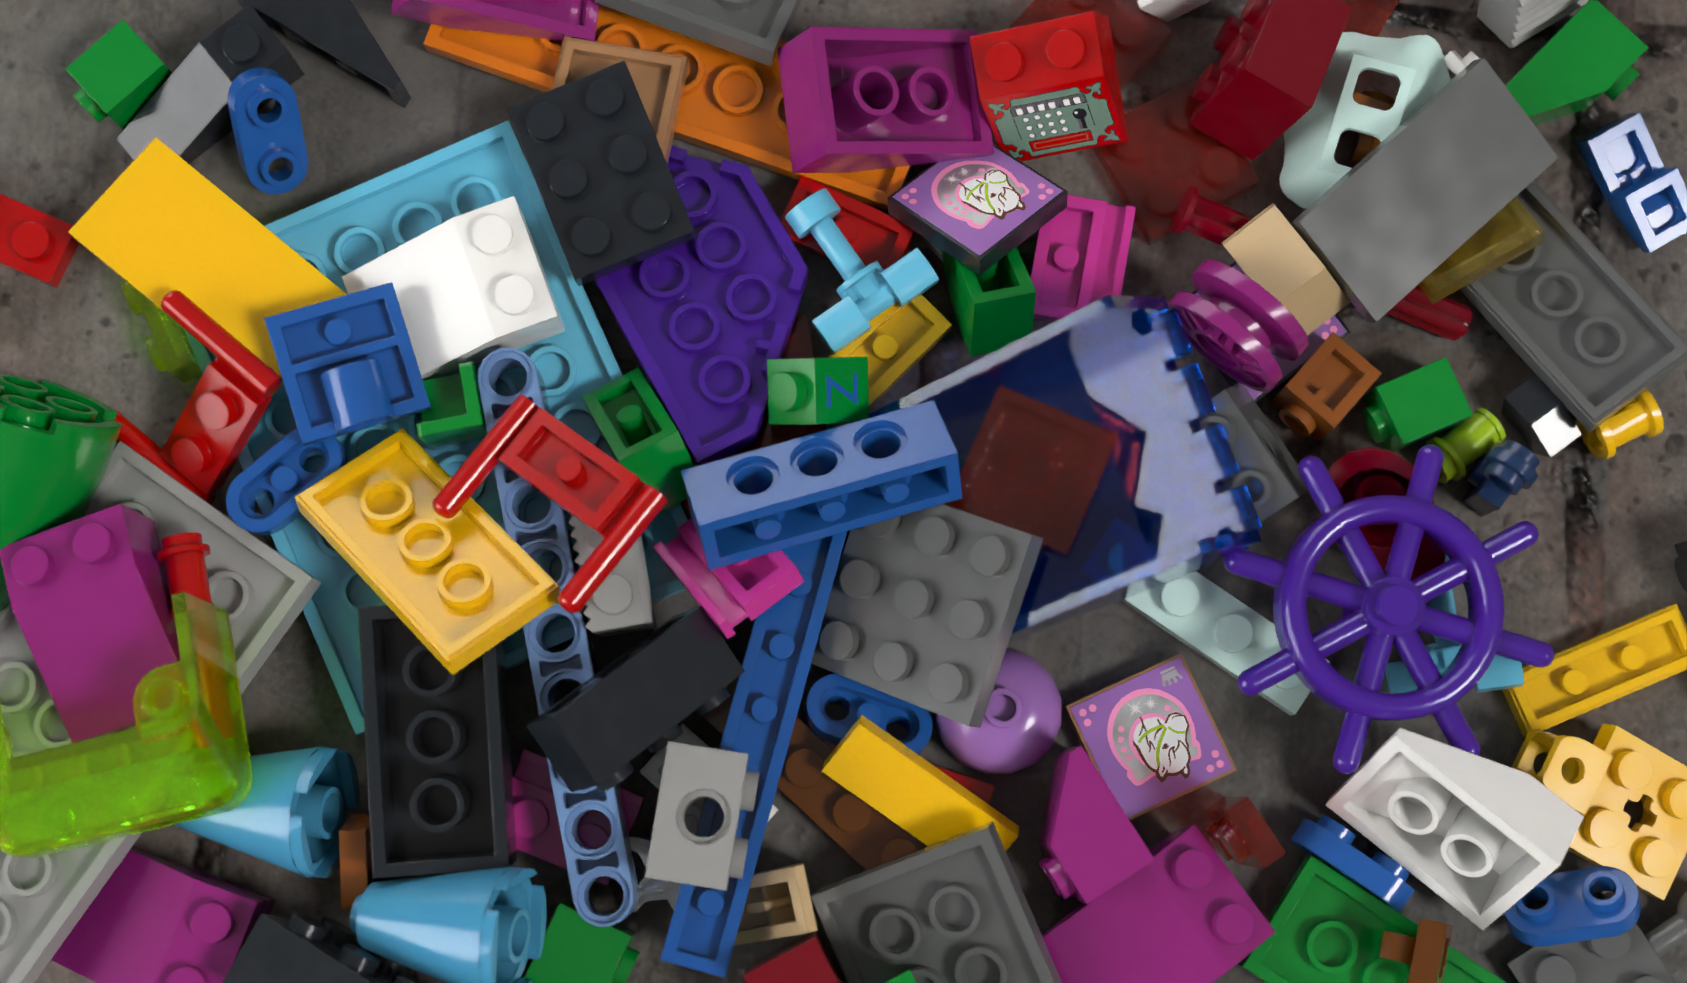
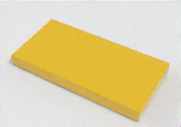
[68,137,348,396]
[295,428,560,675]

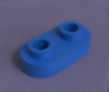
[227,67,308,194]
[226,428,347,535]
[804,674,933,755]
[1290,815,1415,913]
[1504,866,1641,947]

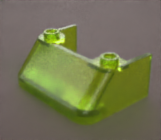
[0,592,253,858]

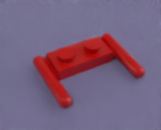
[114,290,282,504]
[433,394,668,613]

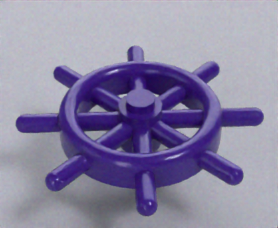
[1223,445,1554,774]

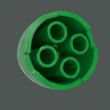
[0,374,122,611]

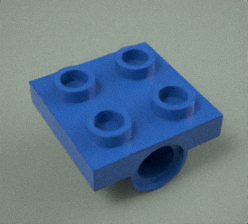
[264,282,431,446]

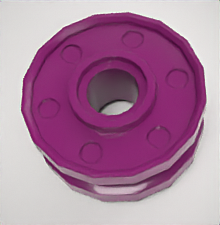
[1164,259,1309,393]

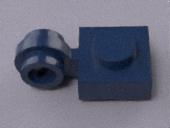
[1461,440,1540,517]

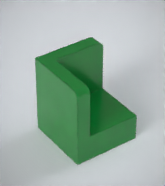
[416,361,487,448]

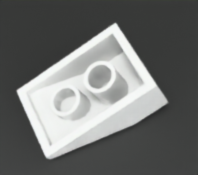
[342,196,566,380]
[1325,728,1584,930]

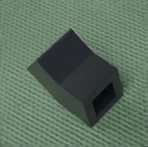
[1501,375,1582,457]

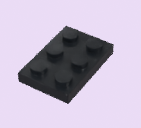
[506,60,697,286]

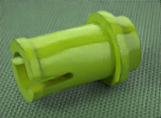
[1426,407,1506,483]

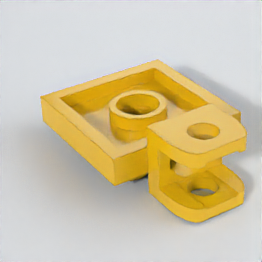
[1511,723,1687,900]

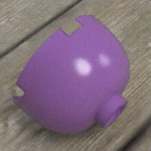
[934,647,1062,774]

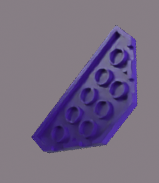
[522,146,808,466]

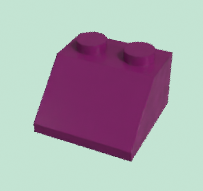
[1037,745,1155,905]

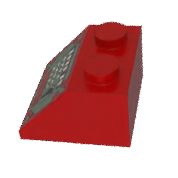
[970,11,1129,162]

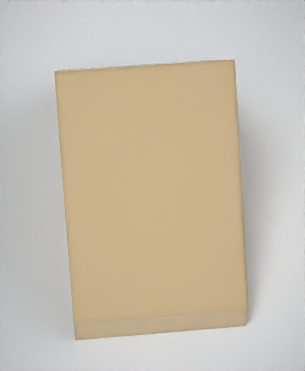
[1222,203,1351,335]
[734,862,818,945]

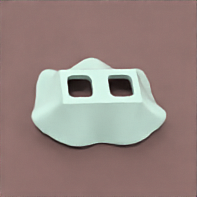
[1279,32,1451,209]

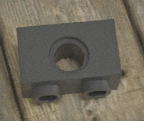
[1173,383,1308,532]

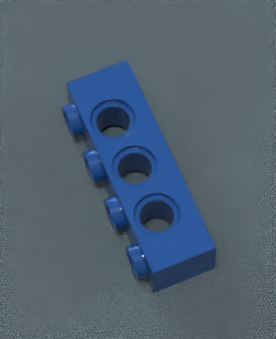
[681,400,962,570]

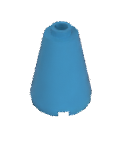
[165,746,360,878]
[350,866,547,983]

